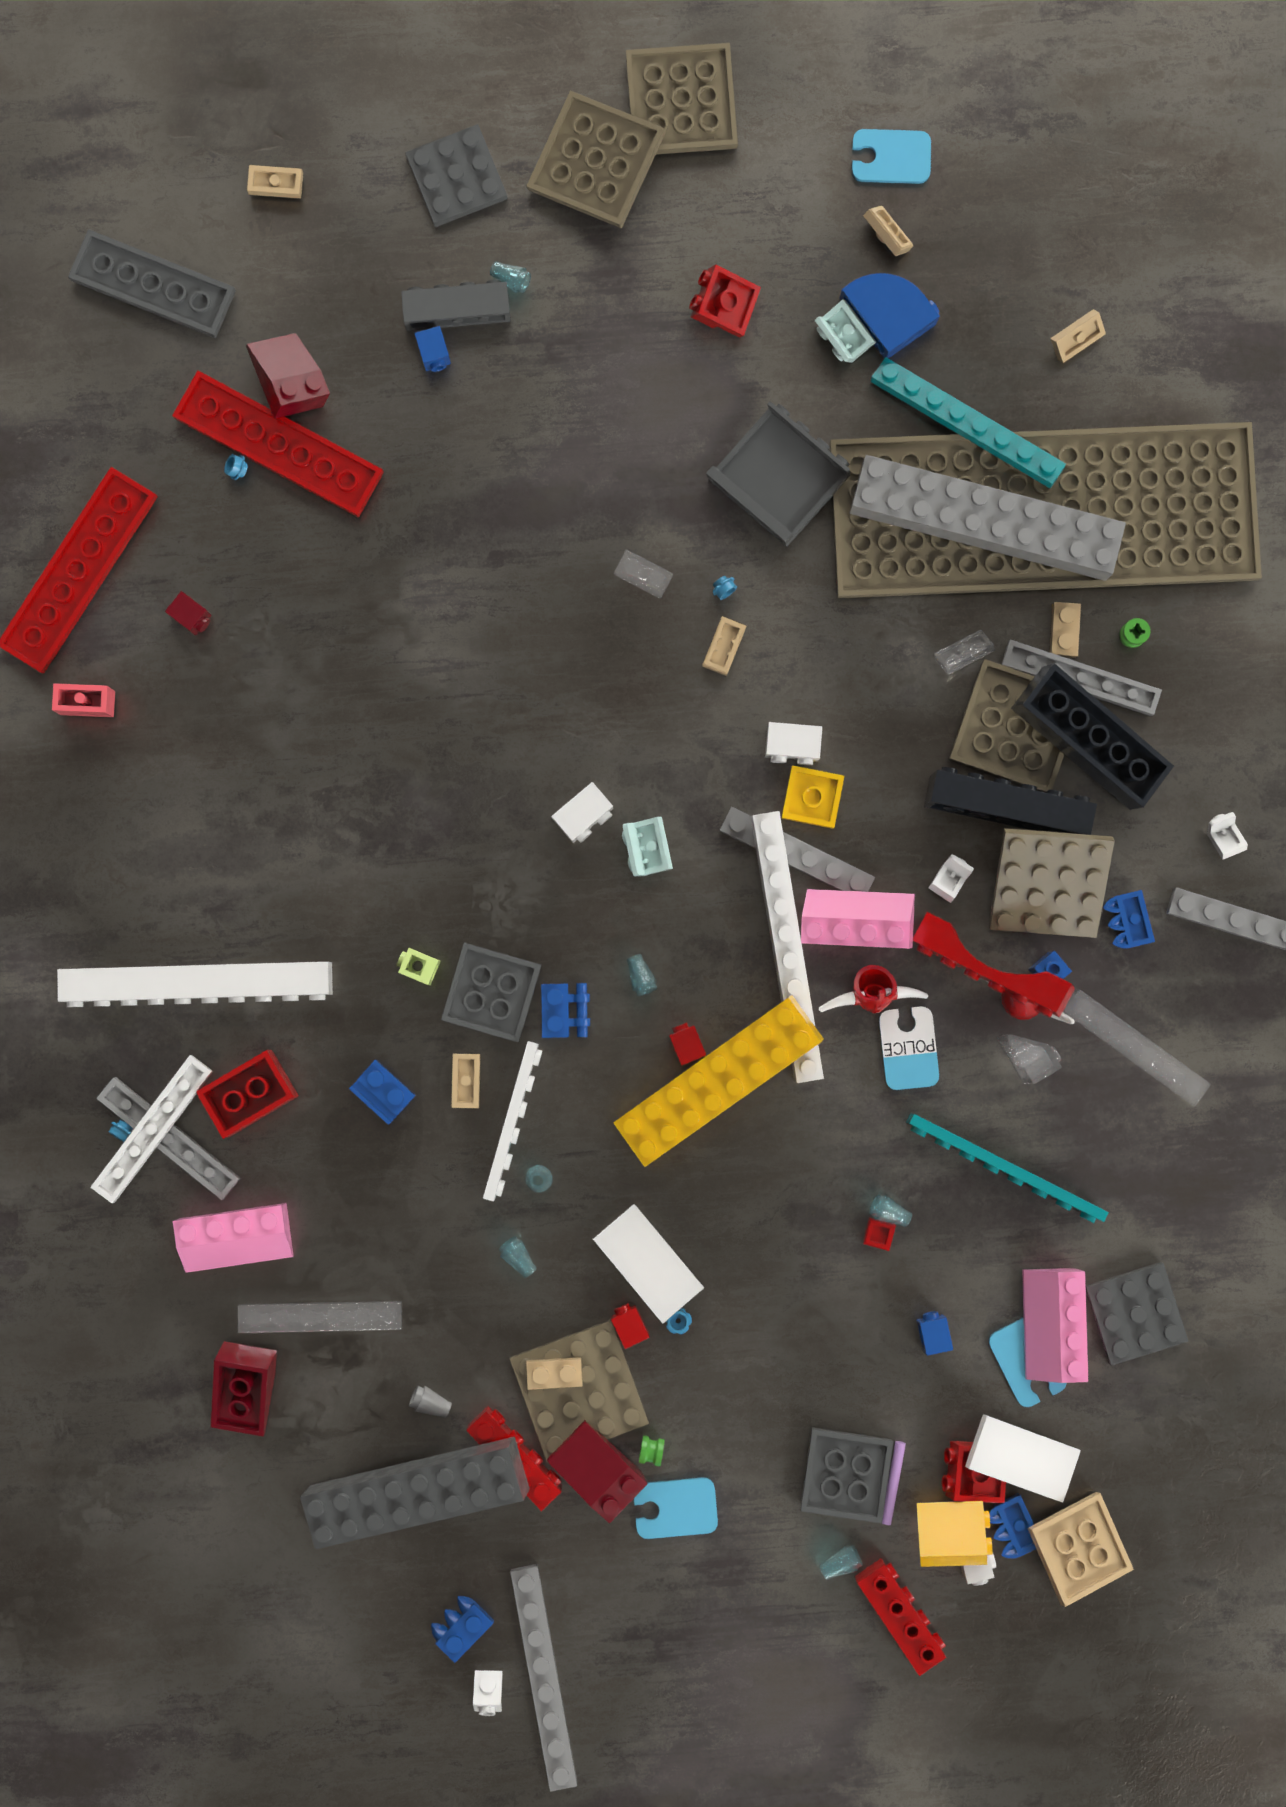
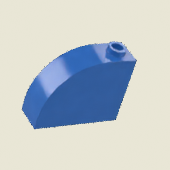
[839,273,940,359]

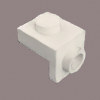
[1207,812,1248,860]
[928,854,974,903]
[473,1670,503,1716]

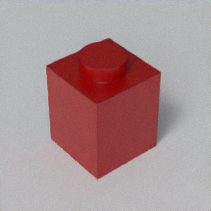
[669,1022,706,1066]
[611,1303,650,1349]

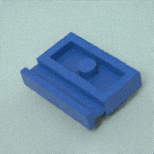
[349,1060,416,1125]

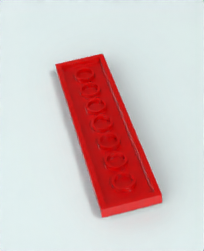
[172,370,384,518]
[0,467,158,674]

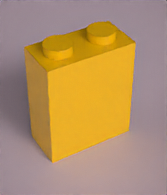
[917,1501,993,1567]

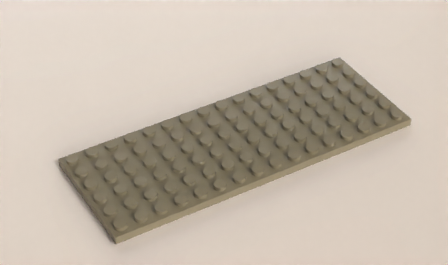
[830,422,1262,598]

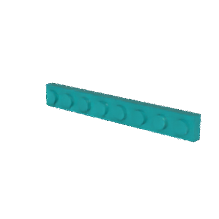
[871,357,1066,489]
[906,1113,1109,1223]

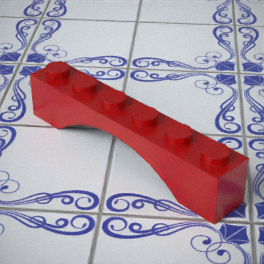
[913,912,1075,1018]

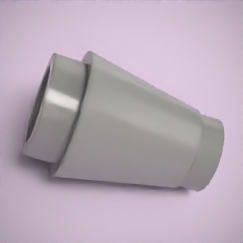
[409,1386,452,1418]

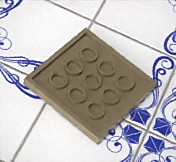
[626,43,738,154]
[526,90,666,228]
[949,659,1064,793]
[989,828,1115,938]
[510,1320,649,1461]

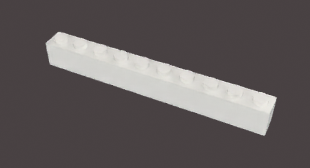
[750,811,824,1083]
[57,962,333,1007]

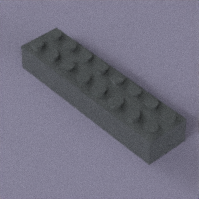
[300,1437,530,1549]

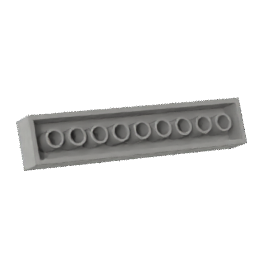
[849,455,1126,581]

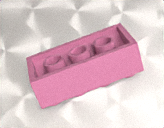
[801,889,915,949]
[173,1203,294,1273]
[1022,1268,1088,1383]

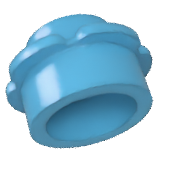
[224,454,248,480]
[713,576,737,600]
[108,1120,133,1142]
[665,1308,692,1334]

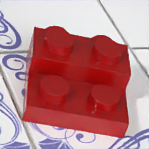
[689,264,761,338]
[941,1441,1006,1503]

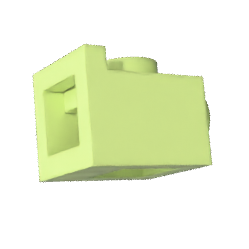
[397,948,441,986]

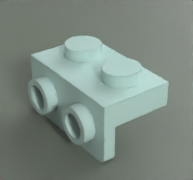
[815,300,876,363]
[622,817,673,876]

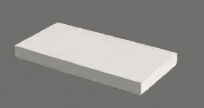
[593,1204,704,1324]
[965,1414,1081,1503]

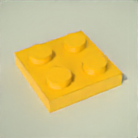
[781,765,844,829]

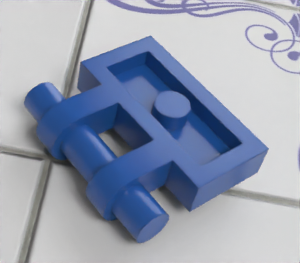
[541,983,590,1038]

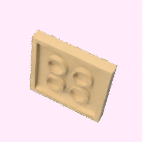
[1028,1492,1134,1607]

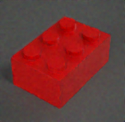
[196,1050,299,1139]

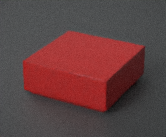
[862,1217,896,1251]

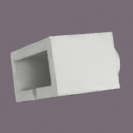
[765,722,822,765]
[551,782,613,843]

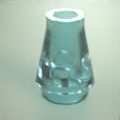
[490,261,531,293]
[627,954,657,996]
[526,1165,552,1192]
[870,1195,912,1227]
[499,1236,537,1278]
[820,1545,863,1580]

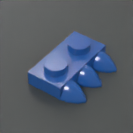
[1103,890,1155,948]
[989,1493,1036,1558]
[431,1596,494,1663]

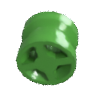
[1119,618,1151,648]
[639,1435,665,1467]

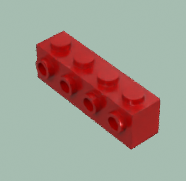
[466,1406,562,1511]
[854,1558,947,1676]

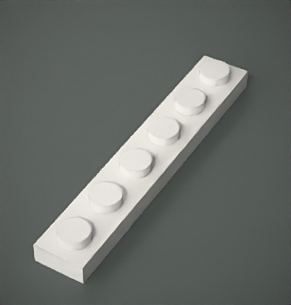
[483,1041,542,1201]
[91,1055,213,1203]

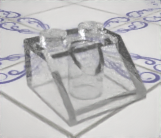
[996,1034,1062,1084]

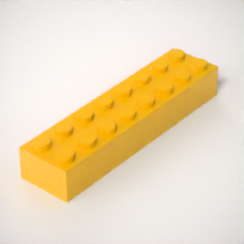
[613,995,824,1167]

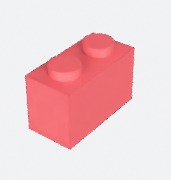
[52,684,115,717]

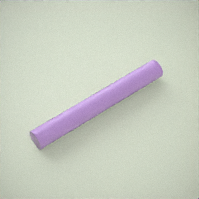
[882,1441,906,1525]

